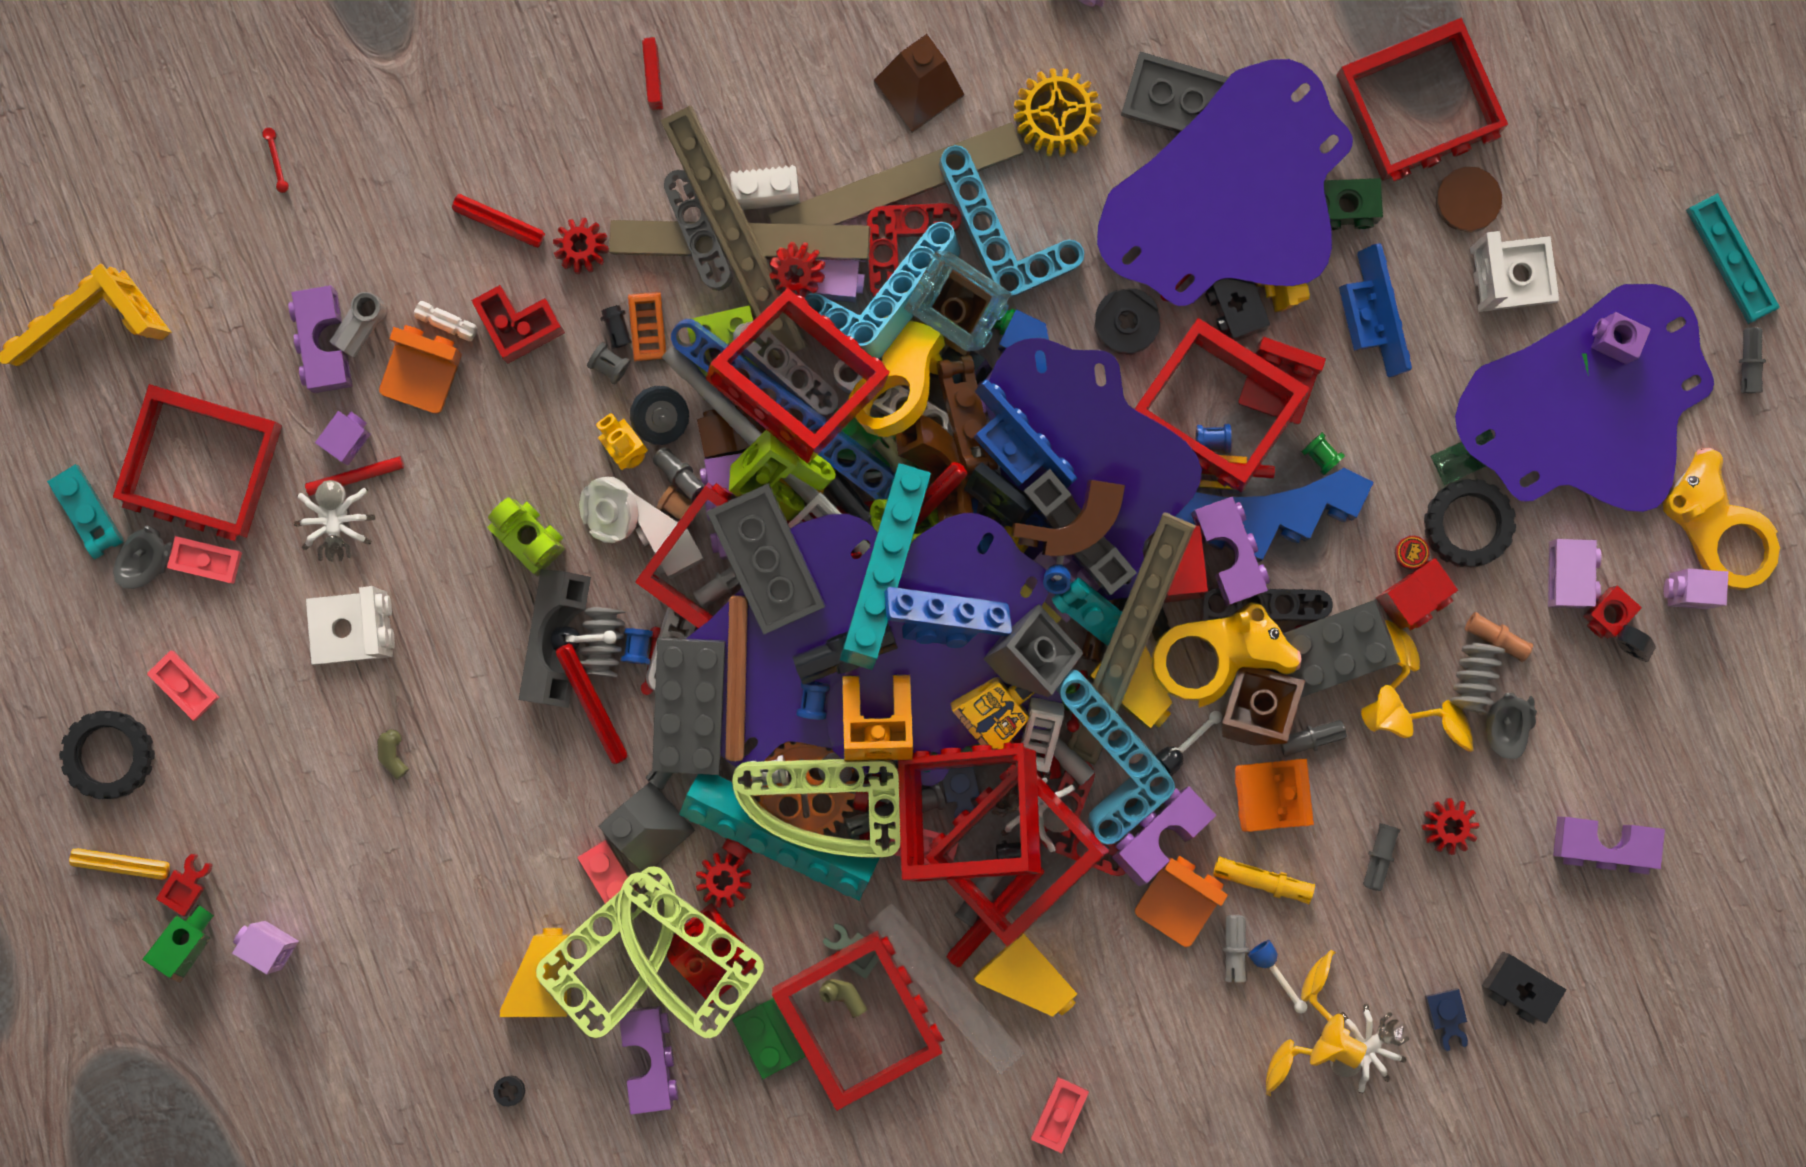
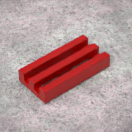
[642,37,663,110]

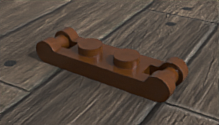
[937,355,999,476]

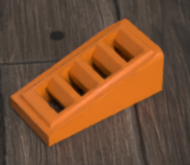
[628,292,666,361]

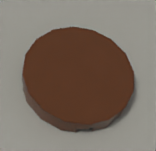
[1436,166,1502,233]

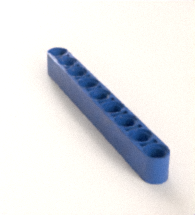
[671,319,895,500]

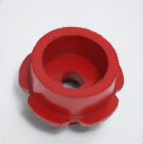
[721,838,753,860]

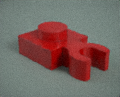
[156,853,213,917]

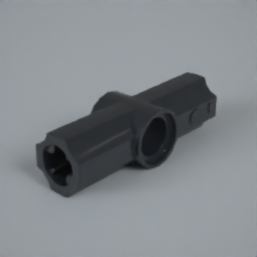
[793,623,898,685]

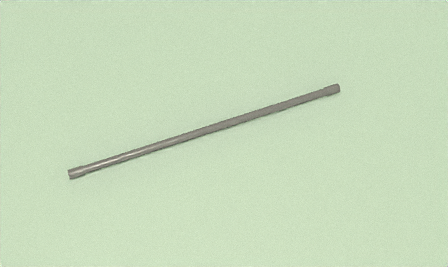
[662,346,1095,786]

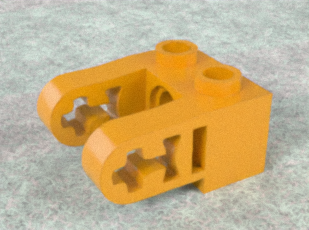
[842,675,913,761]

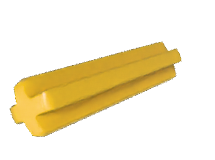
[69,848,170,880]

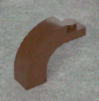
[896,415,974,522]
[1011,480,1125,556]

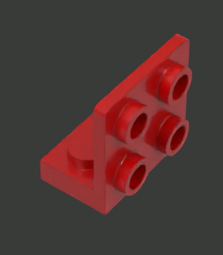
[1238,337,1326,425]
[666,903,757,1004]

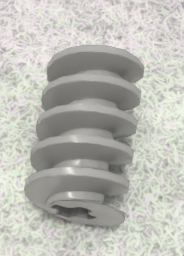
[579,607,626,678]
[1450,642,1505,715]

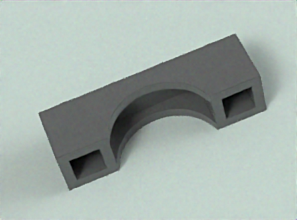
[1022,469,1137,596]
[518,569,591,708]

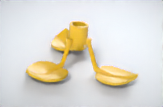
[1361,620,1474,752]
[1266,950,1367,1097]

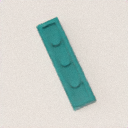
[1686,193,1780,324]

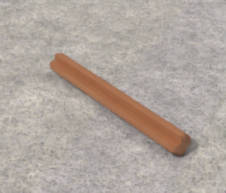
[725,595,748,761]

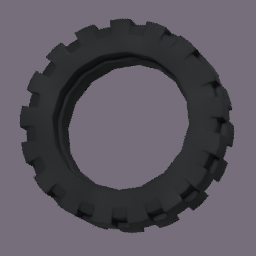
[1424,479,1516,568]
[59,711,155,799]

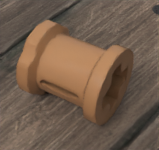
[656,485,693,521]

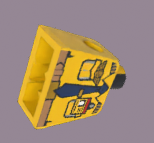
[951,677,1034,750]

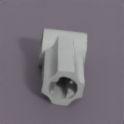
[329,292,387,358]

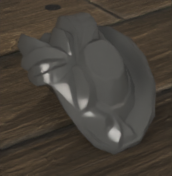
[113,525,172,589]
[1486,693,1537,759]

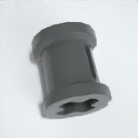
[587,342,631,385]

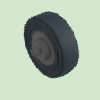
[630,386,689,445]

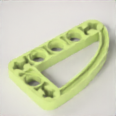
[732,759,900,857]
[536,866,677,1038]
[617,872,764,1038]

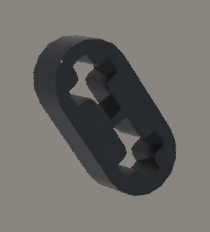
[1616,625,1656,662]

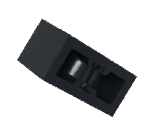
[1205,278,1270,341]
[1482,952,1567,1025]

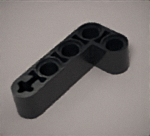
[1200,588,1333,653]

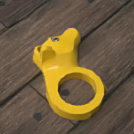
[848,316,945,437]
[1662,448,1780,590]
[1152,603,1302,708]

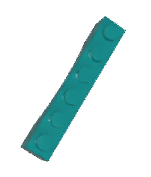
[840,463,931,670]
[679,774,880,901]

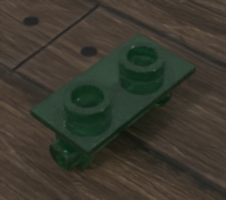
[1430,429,1495,486]

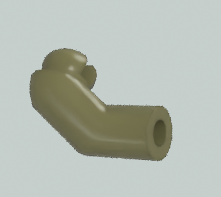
[377,729,409,780]
[819,979,867,1018]

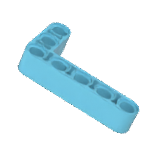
[939,145,1084,299]
[805,222,961,359]
[1056,669,1175,845]

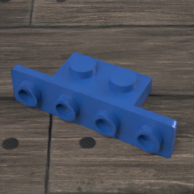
[1339,243,1412,377]
[973,379,1077,489]
[884,587,1012,648]

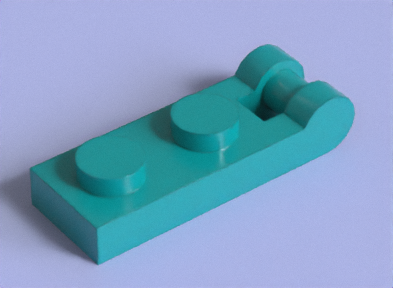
[47,464,124,560]
[1052,578,1122,646]

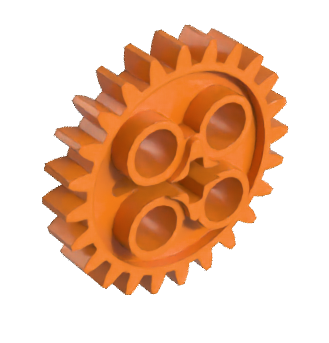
[751,741,856,835]

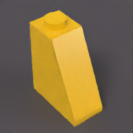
[1088,646,1172,729]
[500,928,571,1017]
[973,933,1077,1017]

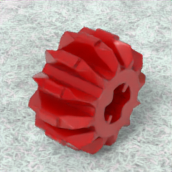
[553,218,609,274]
[769,242,826,298]
[1421,798,1480,855]
[696,852,752,908]

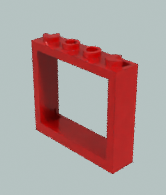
[1336,17,1508,182]
[706,288,890,464]
[1135,318,1310,493]
[113,384,282,541]
[635,482,732,629]
[898,742,1041,882]
[925,764,1109,947]
[772,930,945,1111]

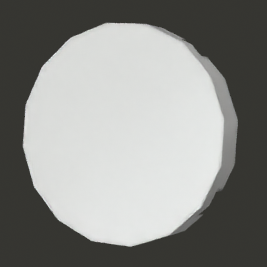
[579,477,638,543]

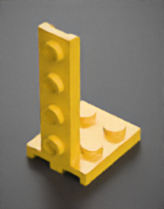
[0,264,172,366]

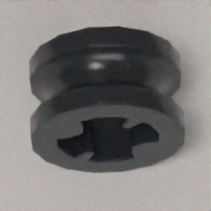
[493,1075,526,1107]

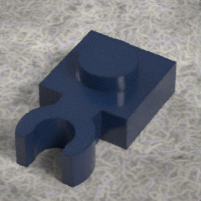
[942,766,979,819]
[1425,988,1468,1051]

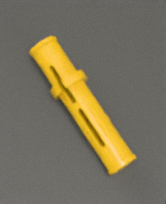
[1213,856,1315,905]

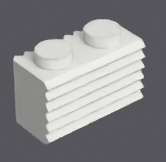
[730,165,800,210]

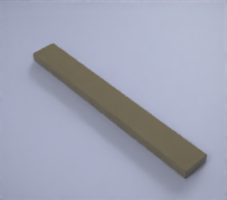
[660,105,808,360]
[769,122,1024,225]
[609,220,871,261]
[1067,512,1196,765]

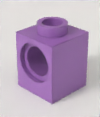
[1591,312,1651,364]
[315,411,371,465]

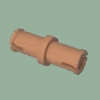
[1465,612,1533,662]

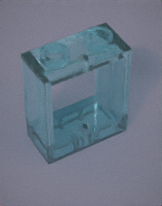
[904,251,1012,351]

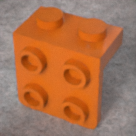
[379,325,462,414]
[1235,758,1314,832]
[1134,856,1228,947]

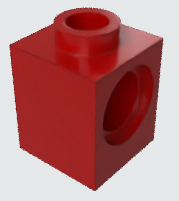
[1583,585,1642,639]

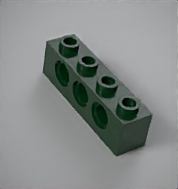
[1324,178,1383,231]

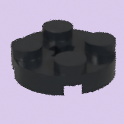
[1094,288,1160,355]

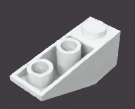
[632,492,705,579]

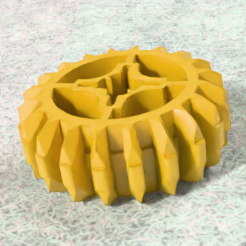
[1013,68,1102,157]

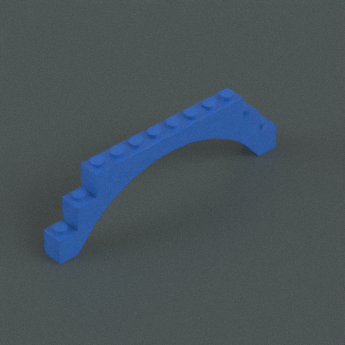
[998,309,1374,563]

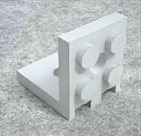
[1470,231,1559,312]
[306,586,395,665]

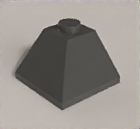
[983,604,1083,697]
[598,782,695,871]

